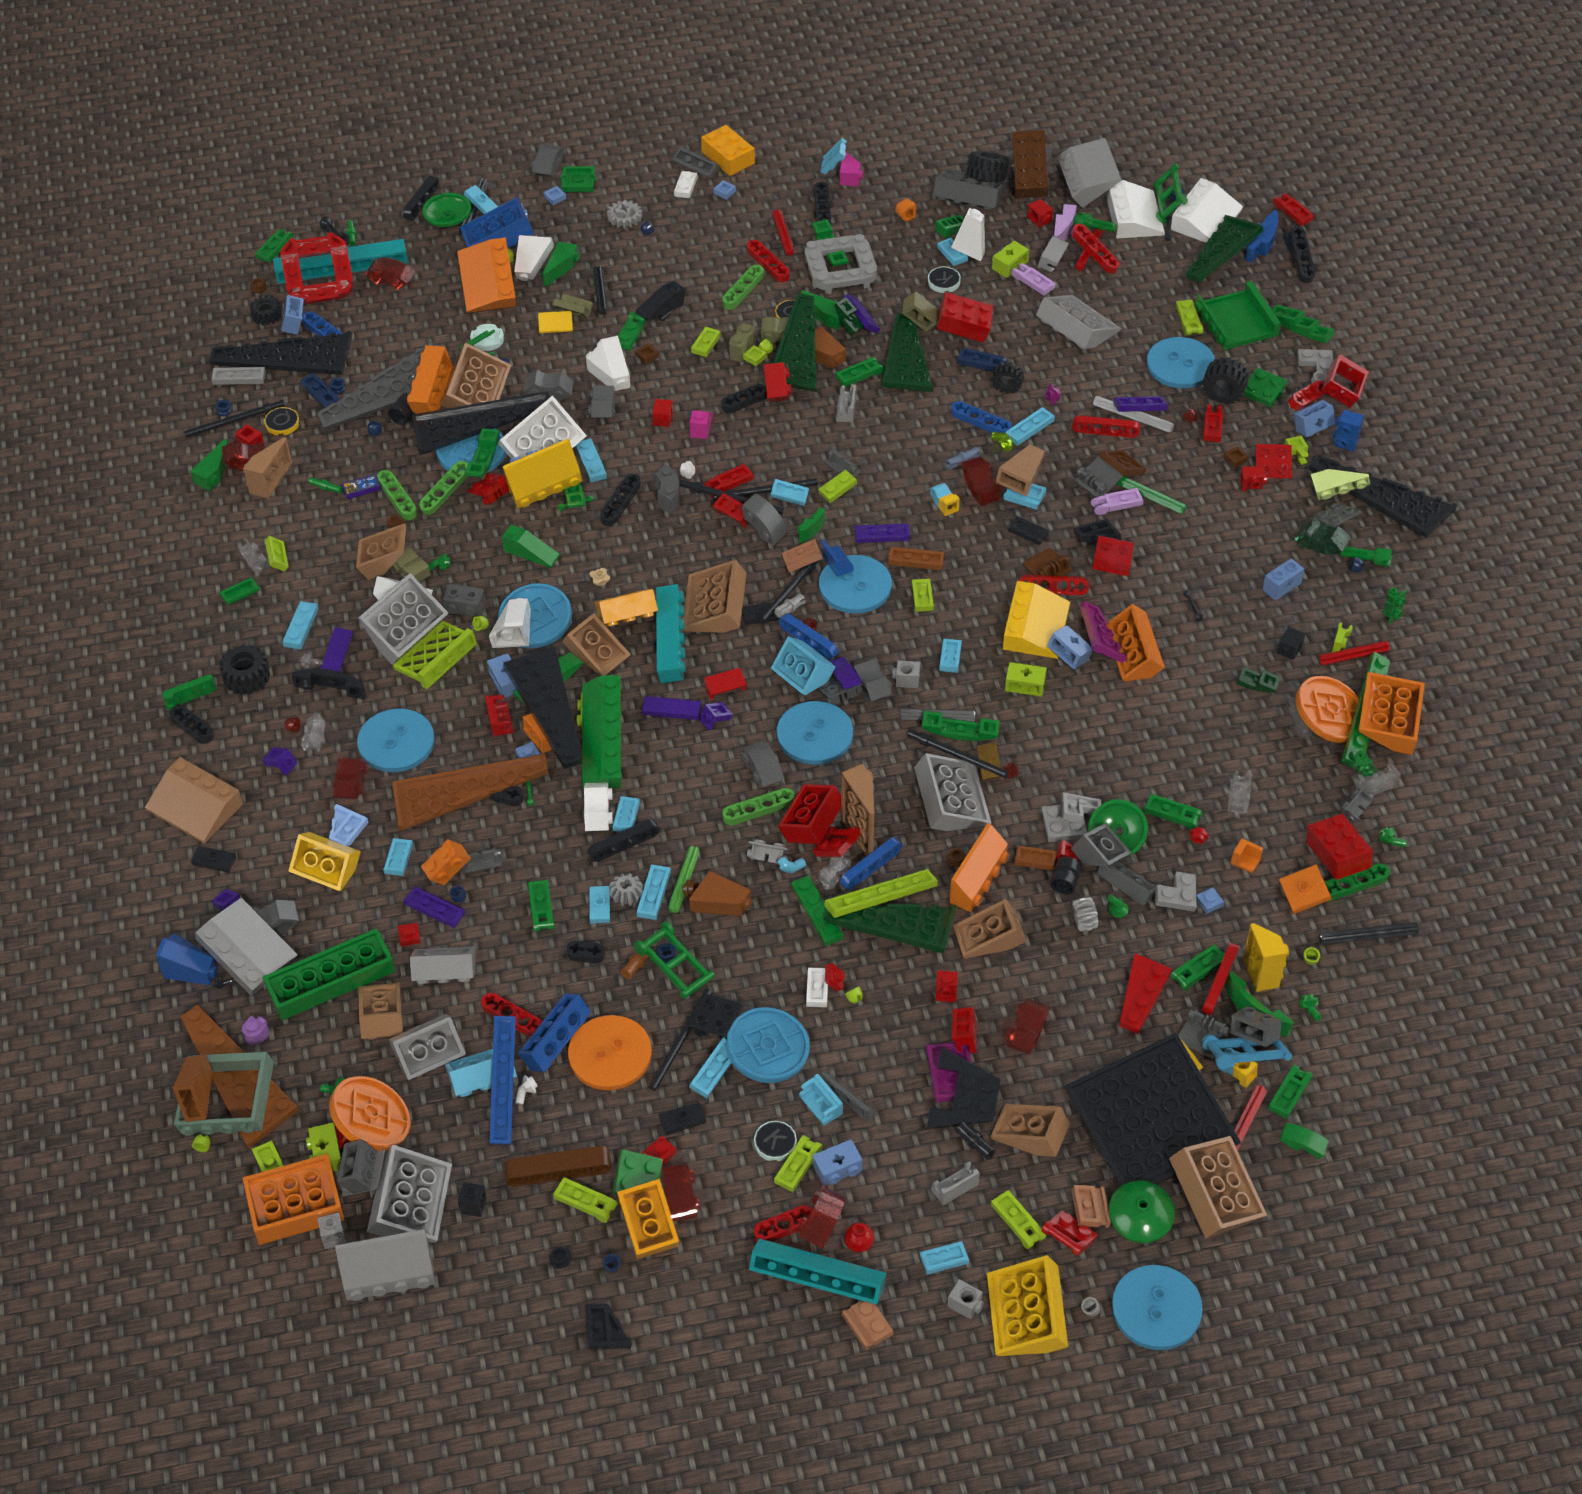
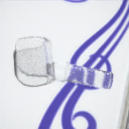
[300,654,323,668]

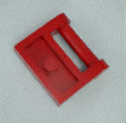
[812,827,860,857]
[1041,1210,1098,1256]

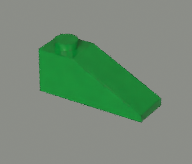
[543,241,580,286]
[801,290,843,330]
[190,439,230,491]
[502,525,560,568]

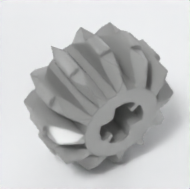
[609,873,643,907]
[1072,897,1098,931]

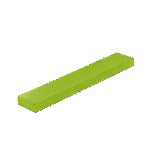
[824,869,938,918]

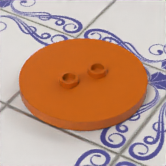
[1296,676,1359,743]
[568,1015,652,1090]
[329,1076,411,1151]

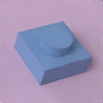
[714,180,736,200]
[544,186,566,205]
[515,742,541,758]
[1196,888,1224,914]

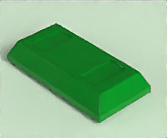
[219,577,260,605]

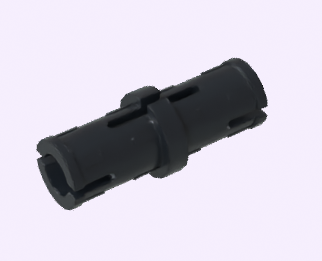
[956,1122,996,1160]

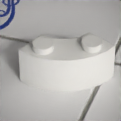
[584,782,613,831]

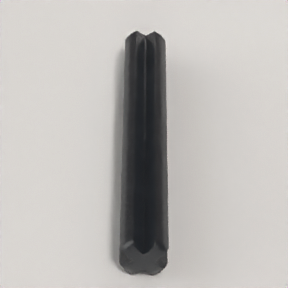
[593,266,607,315]

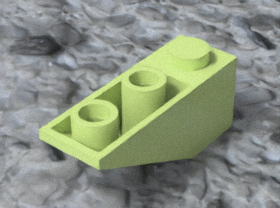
[1311,469,1370,500]

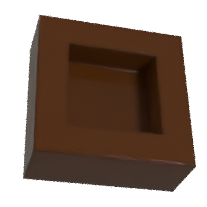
[635,343,659,364]
[1223,446,1249,468]

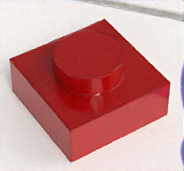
[1057,840,1078,860]
[398,922,421,947]
[825,963,845,992]

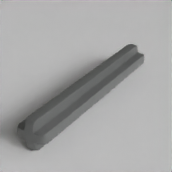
[900,708,976,722]

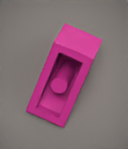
[840,152,863,186]
[690,410,713,439]

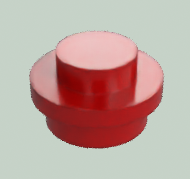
[1189,827,1209,844]

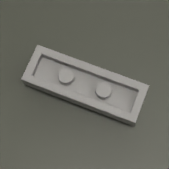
[212,367,266,385]

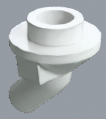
[515,1075,538,1105]

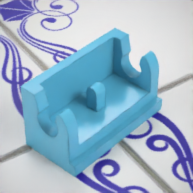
[799,1074,843,1126]

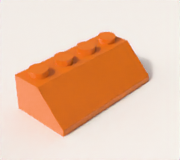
[407,345,453,414]
[1106,604,1165,682]
[950,823,1009,912]

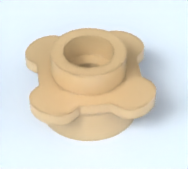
[589,568,610,586]

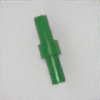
[346,220,356,246]
[308,477,343,494]

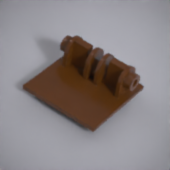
[1022,547,1073,586]

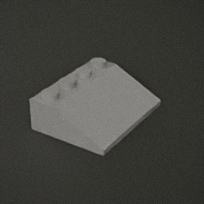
[1057,138,1122,208]
[1036,295,1121,350]
[358,573,449,665]
[914,753,991,831]
[195,898,298,996]
[367,1145,452,1243]
[335,1229,435,1301]

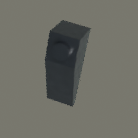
[636,281,686,321]

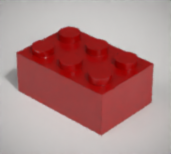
[936,292,993,343]
[778,784,842,844]
[1306,813,1373,880]

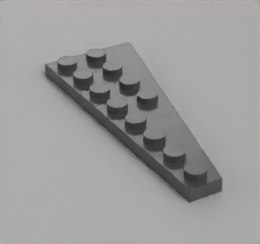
[317,341,434,430]

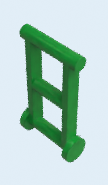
[1153,163,1188,223]
[634,921,715,999]

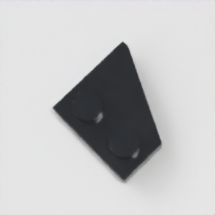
[585,1304,632,1350]

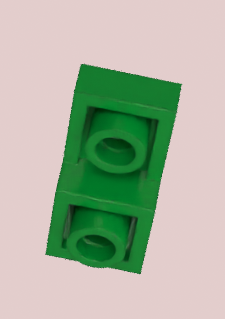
[797,508,825,543]
[1279,1123,1329,1159]

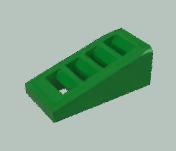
[935,215,964,238]

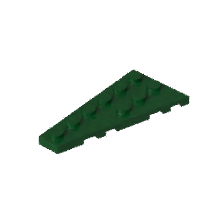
[1186,214,1264,283]
[773,293,817,392]
[882,313,933,392]
[826,904,957,954]

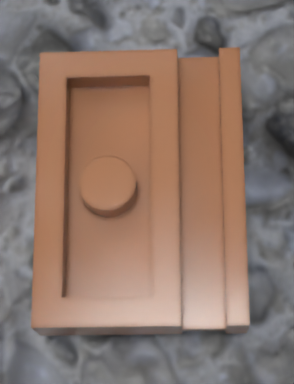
[782,539,823,573]
[1072,1185,1111,1228]
[842,1301,893,1350]

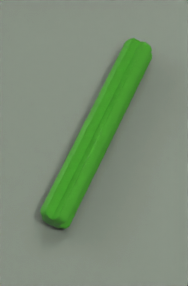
[668,846,699,913]

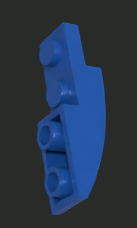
[1245,210,1278,262]

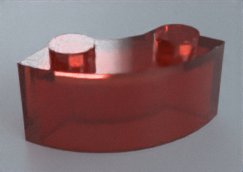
[365,258,416,290]
[222,440,266,471]
[961,457,1001,506]
[334,757,368,799]
[1005,998,1050,1055]
[662,1164,700,1221]
[798,1186,846,1249]

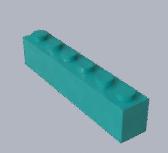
[656,584,686,683]
[749,1239,887,1305]

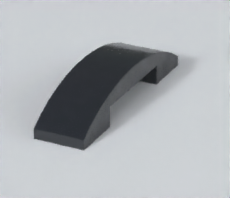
[292,669,367,700]

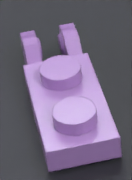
[1011,263,1056,295]
[1091,488,1143,515]

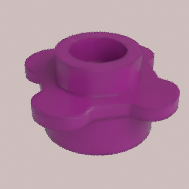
[1045,384,1061,405]

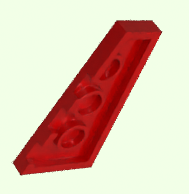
[1119,953,1172,1034]

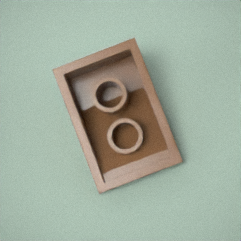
[243,437,292,499]
[356,523,406,580]
[562,613,631,676]
[953,899,1026,959]
[358,983,403,1039]
[991,1104,1070,1157]

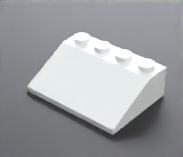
[1171,178,1243,243]
[1106,180,1165,238]
[498,396,587,459]

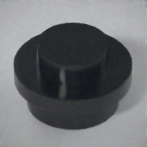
[549,1247,571,1269]

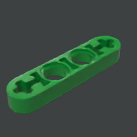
[1324,864,1390,902]

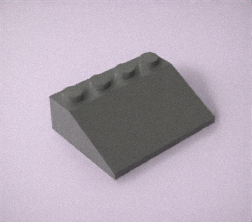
[933,168,1008,210]

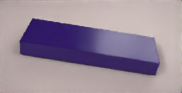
[844,294,880,333]
[1113,396,1168,412]
[855,524,910,543]
[321,627,353,672]
[829,657,862,689]
[642,696,701,720]
[404,887,465,928]

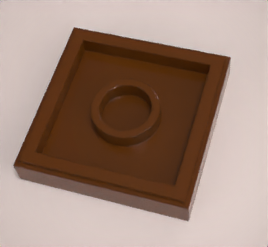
[1099,450,1147,476]

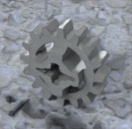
[607,200,642,229]

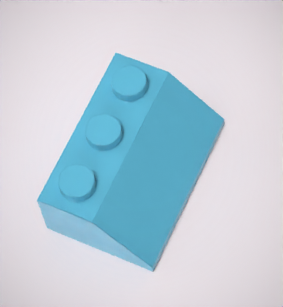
[771,636,836,695]
[445,1049,517,1097]

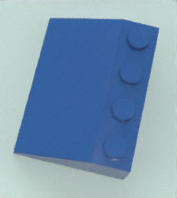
[460,197,534,247]

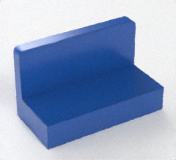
[820,540,854,577]

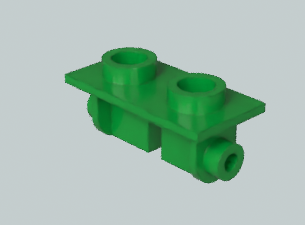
[1383,587,1407,624]
[1352,750,1379,777]

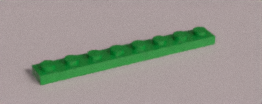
[1341,652,1390,770]

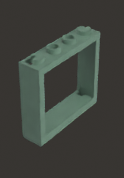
[174,1052,274,1136]

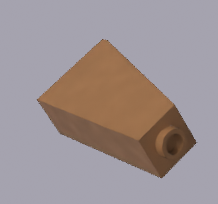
[996,444,1045,496]

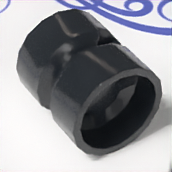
[388,393,415,425]
[1050,857,1082,895]

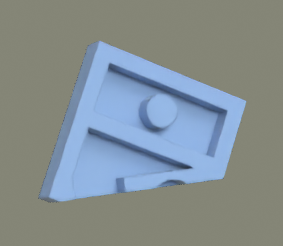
[329,804,369,847]

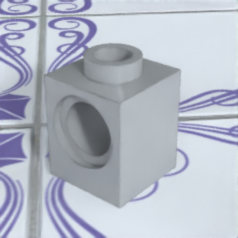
[893,660,920,688]
[317,1213,346,1249]
[947,1279,984,1319]

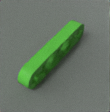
[722,265,764,310]
[419,461,468,515]
[377,470,417,520]
[722,788,795,825]

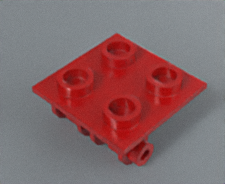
[1255,444,1292,479]
[467,473,509,505]
[1093,536,1134,576]

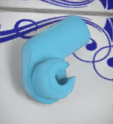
[778,857,806,873]

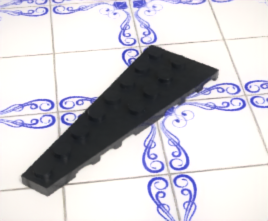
[209,331,352,375]
[412,391,550,455]
[1308,455,1457,538]
[503,647,582,769]

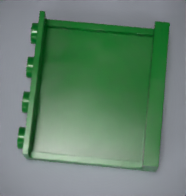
[1194,281,1281,350]

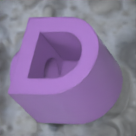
[242,1016,270,1046]

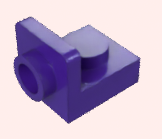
[699,702,733,730]
[262,747,297,775]
[211,889,241,910]

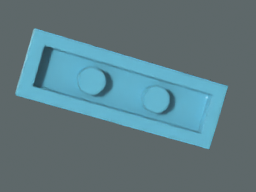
[1005,407,1055,446]
[575,438,607,483]
[283,601,319,649]
[637,864,671,920]
[689,1037,732,1098]

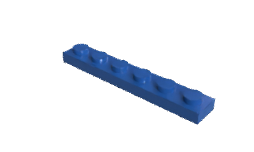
[489,1016,515,1145]

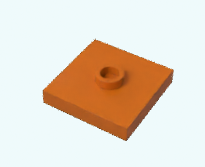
[1279,864,1332,914]

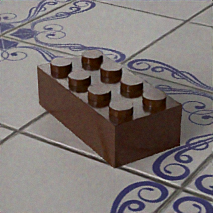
[1012,130,1048,199]

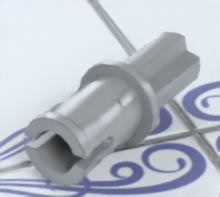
[774,594,806,618]

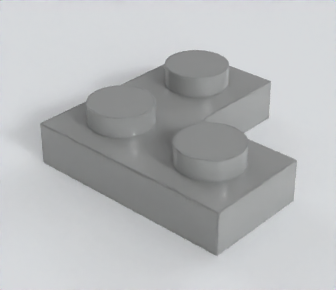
[1297,349,1333,374]
[1061,792,1101,823]
[1041,805,1087,842]
[1155,871,1197,912]

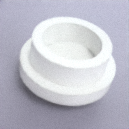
[680,461,695,479]

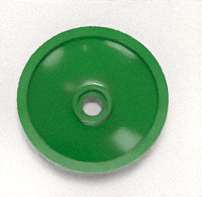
[423,193,471,227]
[1088,799,1148,858]
[1109,1181,1175,1244]

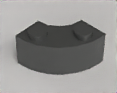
[531,144,564,177]
[523,370,573,400]
[588,385,615,418]
[655,464,680,514]
[742,493,787,545]
[851,659,892,701]
[741,740,785,787]
[254,900,299,936]

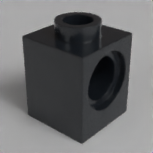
[1277,626,1306,660]
[458,1182,487,1217]

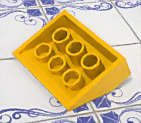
[503,439,582,509]
[1003,581,1070,659]
[987,1255,1068,1356]

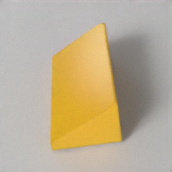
[538,311,573,333]

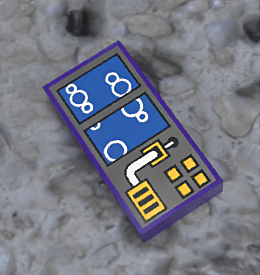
[342,474,381,499]

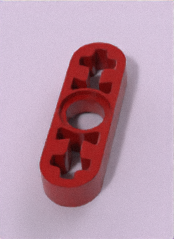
[754,1205,814,1242]

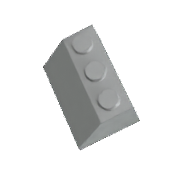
[410,946,476,984]
[388,1014,466,1080]

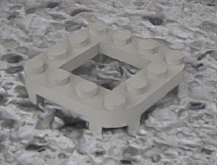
[805,234,877,294]

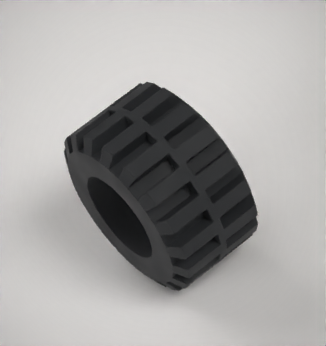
[967,151,1009,182]
[1202,357,1249,404]
[219,645,270,695]

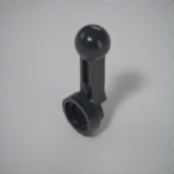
[320,217,349,246]

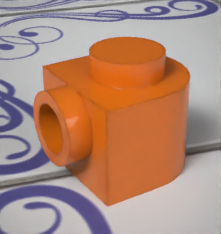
[895,198,917,221]

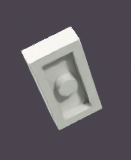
[674,171,697,198]
[806,968,828,1007]

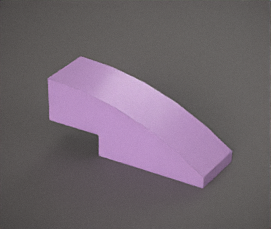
[1054,204,1077,241]

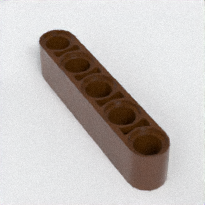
[505,1146,612,1187]

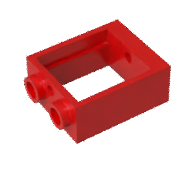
[1321,354,1369,408]

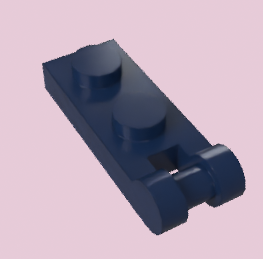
[957,348,1008,372]
[300,373,340,409]

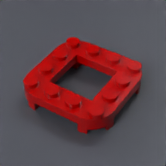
[280,233,353,304]

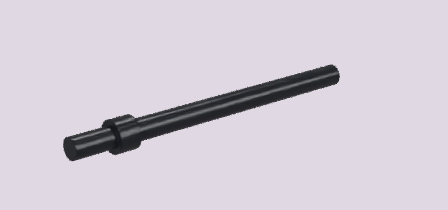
[183,400,285,438]
[713,478,818,501]
[680,479,784,515]
[759,559,821,623]
[908,730,1009,778]
[649,988,713,1091]

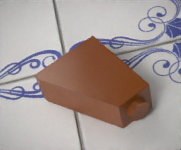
[815,327,846,368]
[689,871,753,916]
[173,1055,213,1122]

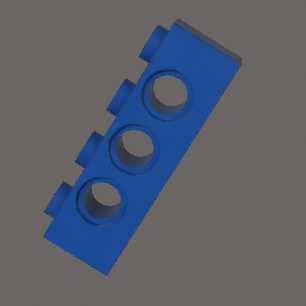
[518,993,591,1072]

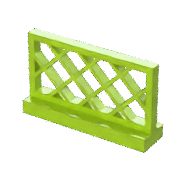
[393,621,477,689]

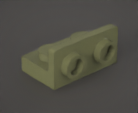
[553,294,593,319]

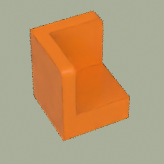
[1231,838,1263,873]

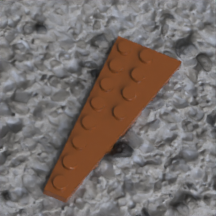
[392,754,549,831]
[180,1005,299,1149]

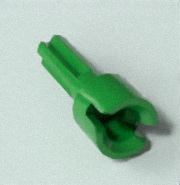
[1073,212,1117,232]
[1340,546,1393,567]

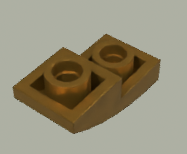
[977,742,1002,781]

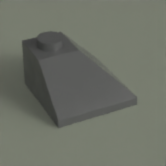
[1071,823,1131,867]

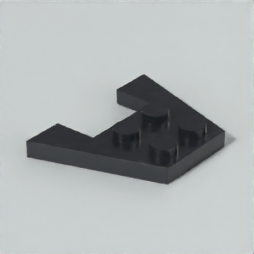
[926,1047,1001,1130]

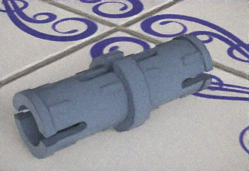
[945,447,981,470]

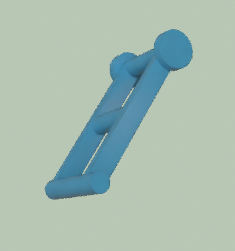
[1202,1034,1292,1070]

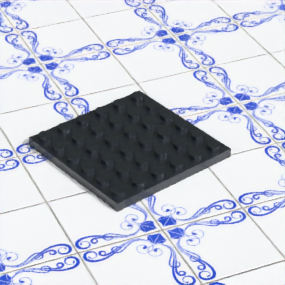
[1064,1032,1241,1187]

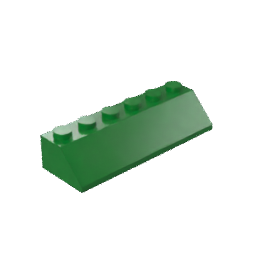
[582,675,621,789]
[262,928,396,1021]

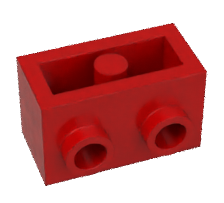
[764,362,791,402]

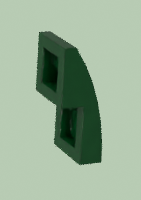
[835,298,864,336]
[1236,666,1280,693]

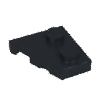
[1074,519,1122,542]

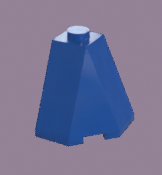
[156,934,218,985]

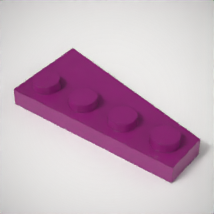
[1080,601,1127,663]

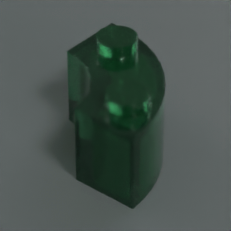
[1294,519,1351,555]

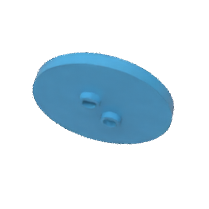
[1147,337,1215,388]
[436,428,506,472]
[819,555,892,614]
[498,583,572,648]
[777,701,853,765]
[357,709,435,772]
[726,1007,810,1083]
[1112,1265,1202,1350]

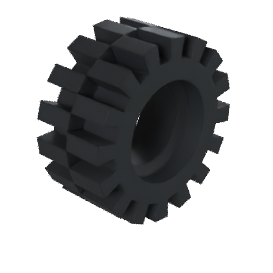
[250,295,282,326]
[991,362,1024,394]

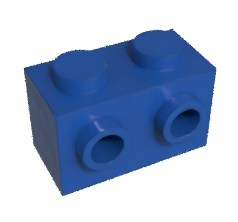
[1332,410,1364,451]

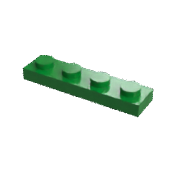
[791,875,843,946]

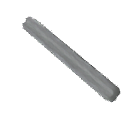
[1093,396,1174,433]

